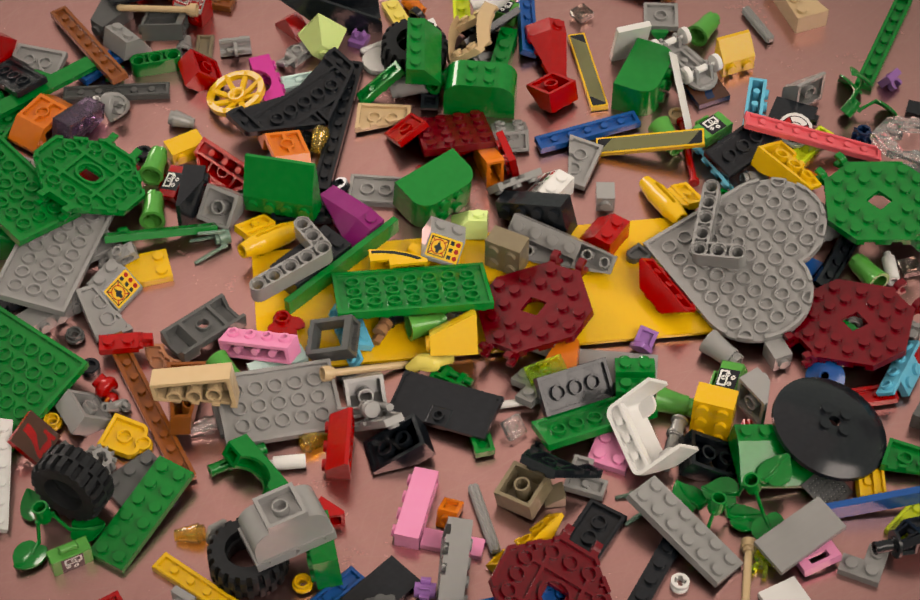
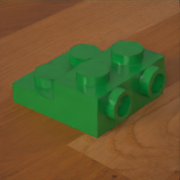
[614,355,656,398]

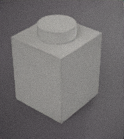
[595,182,615,211]
[762,337,793,371]

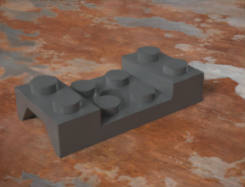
[160,293,247,362]

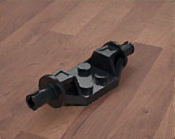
[871,516,920,559]

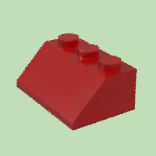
[322,407,355,480]

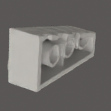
[436,516,473,600]

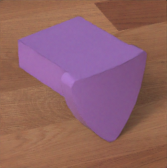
[629,325,659,354]

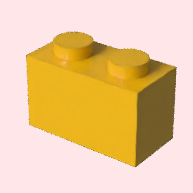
[163,129,202,166]

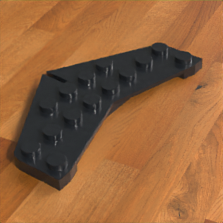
[226,47,354,137]

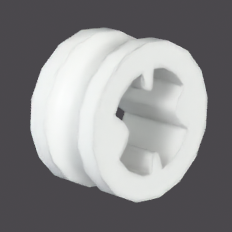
[670,573,690,594]

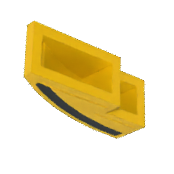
[368,249,428,270]

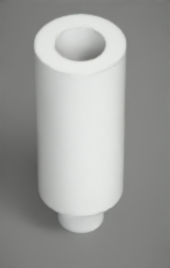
[881,251,900,286]
[269,453,306,471]

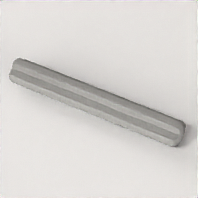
[468,483,501,555]

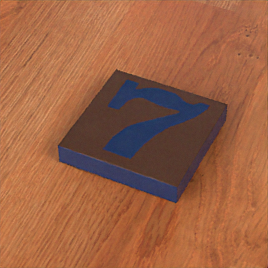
[683,79,730,109]

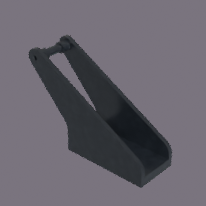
[280,0,382,36]

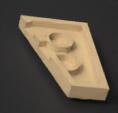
[355,103,411,133]

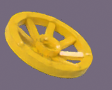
[206,70,266,117]

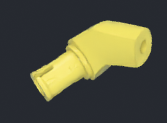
[405,353,455,373]

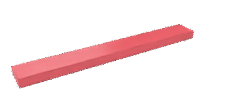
[744,111,882,162]

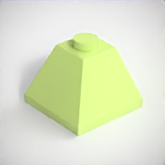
[298,13,347,60]
[451,209,489,239]

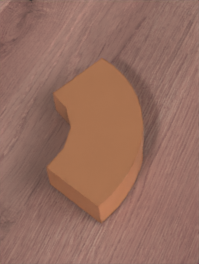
[144,344,181,369]

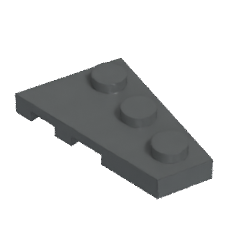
[110,449,157,508]

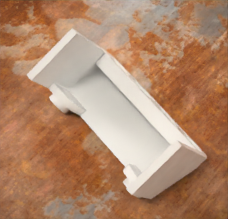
[607,377,699,476]

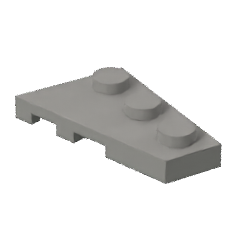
[12,43,68,74]

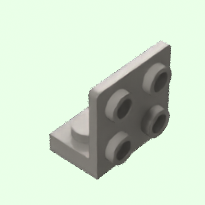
[490,119,529,152]

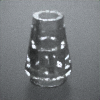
[190,415,219,437]

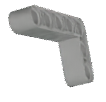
[691,179,747,269]
[249,216,333,302]

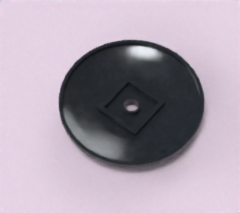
[771,377,887,481]

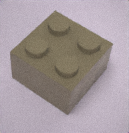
[485,225,530,274]
[494,460,553,521]

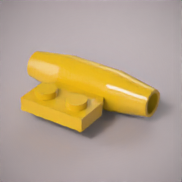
[639,176,701,224]
[234,214,297,258]

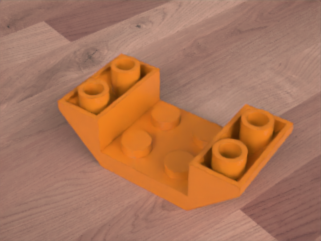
[8,93,82,154]
[258,130,311,163]

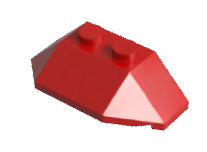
[194,137,244,192]
[639,258,697,314]

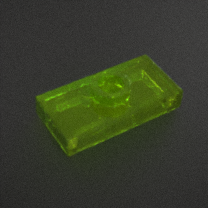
[523,354,567,386]

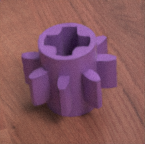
[414,577,437,600]

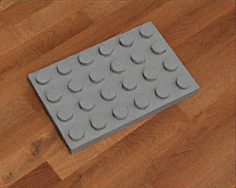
[218,358,341,445]

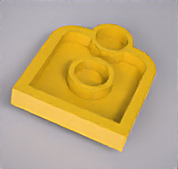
[125,248,174,287]
[97,413,153,459]

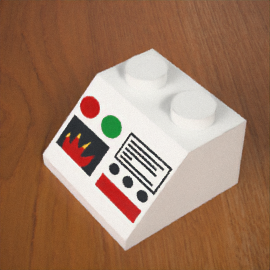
[526,169,575,195]

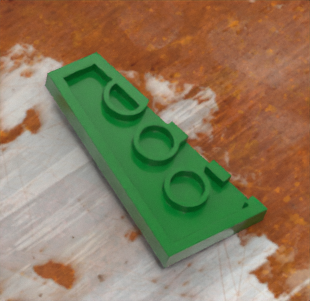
[879,438,920,475]

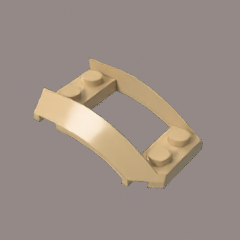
[447,1,499,64]

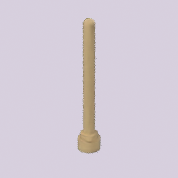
[116,3,199,17]
[319,361,408,382]
[740,537,757,600]

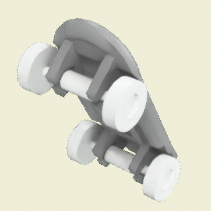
[650,26,723,91]

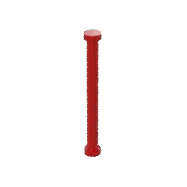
[676,117,700,187]

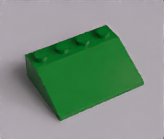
[243,153,322,221]
[727,424,814,489]

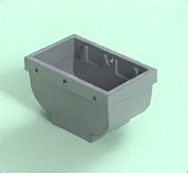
[238,482,337,572]

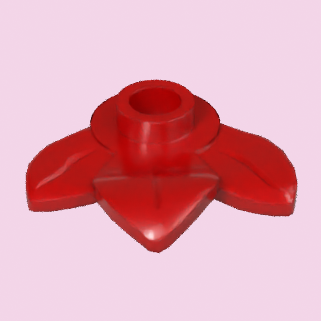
[267,310,305,335]

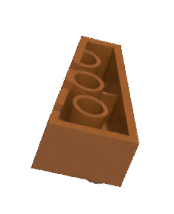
[166,361,206,435]

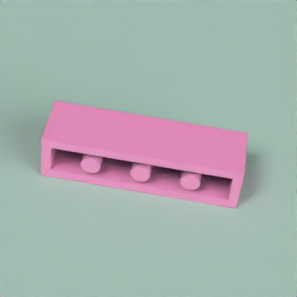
[391,466,439,550]

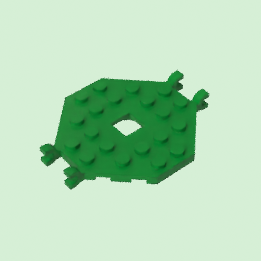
[33,132,146,223]
[815,151,920,252]

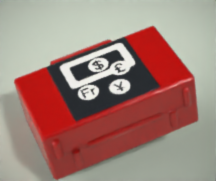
[158,165,183,203]

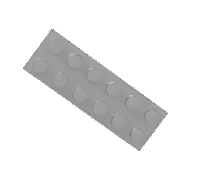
[626,475,743,588]

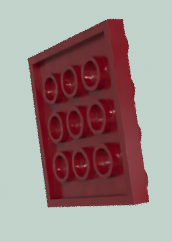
[417,110,496,157]

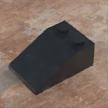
[176,164,210,226]
[363,413,436,475]
[679,429,739,483]

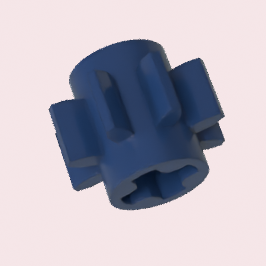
[851,125,874,144]

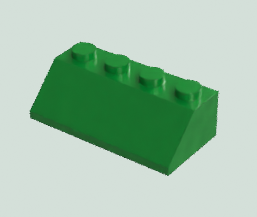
[405,17,442,86]

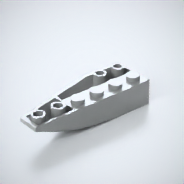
[508,213,618,274]

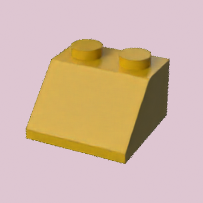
[715,30,755,77]

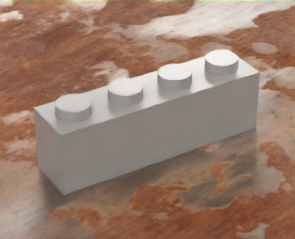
[16,295,82,334]

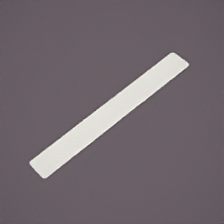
[669,51,692,130]

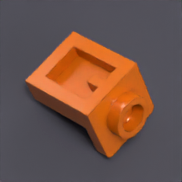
[436,497,464,528]

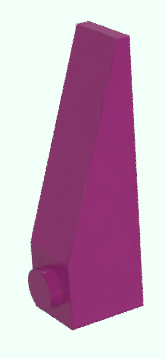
[320,185,384,247]

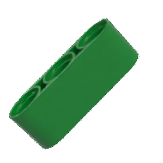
[130,48,181,77]

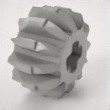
[85,443,117,475]

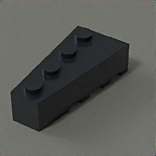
[495,190,578,235]

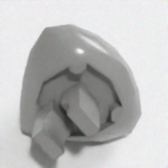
[101,92,131,122]

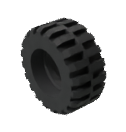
[381,19,448,78]
[31,443,114,521]
[207,517,290,600]

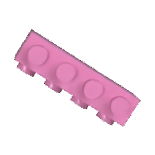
[218,327,301,364]

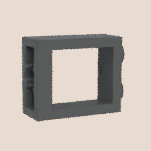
[138,12,189,41]
[305,314,361,361]

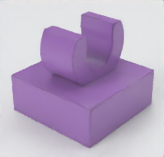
[348,28,370,49]
[878,68,902,91]

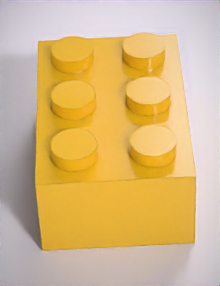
[689,382,739,442]

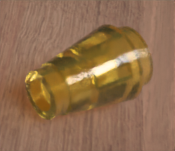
[310,125,330,153]
[298,431,328,453]
[174,523,206,544]

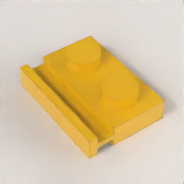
[855,468,887,497]

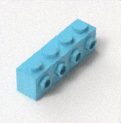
[742,77,769,125]

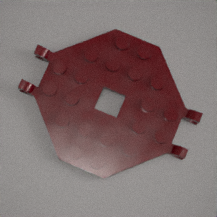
[478,249,594,368]
[783,278,920,371]
[488,523,612,600]

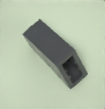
[90,0,134,39]

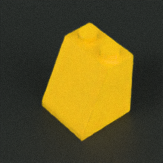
[425,309,478,356]

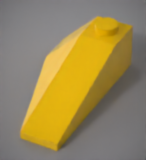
[750,140,822,190]
[485,512,564,572]

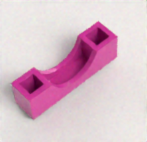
[249,54,285,102]

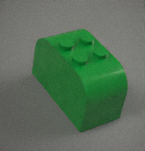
[611,38,673,116]
[443,60,517,119]
[393,148,473,228]

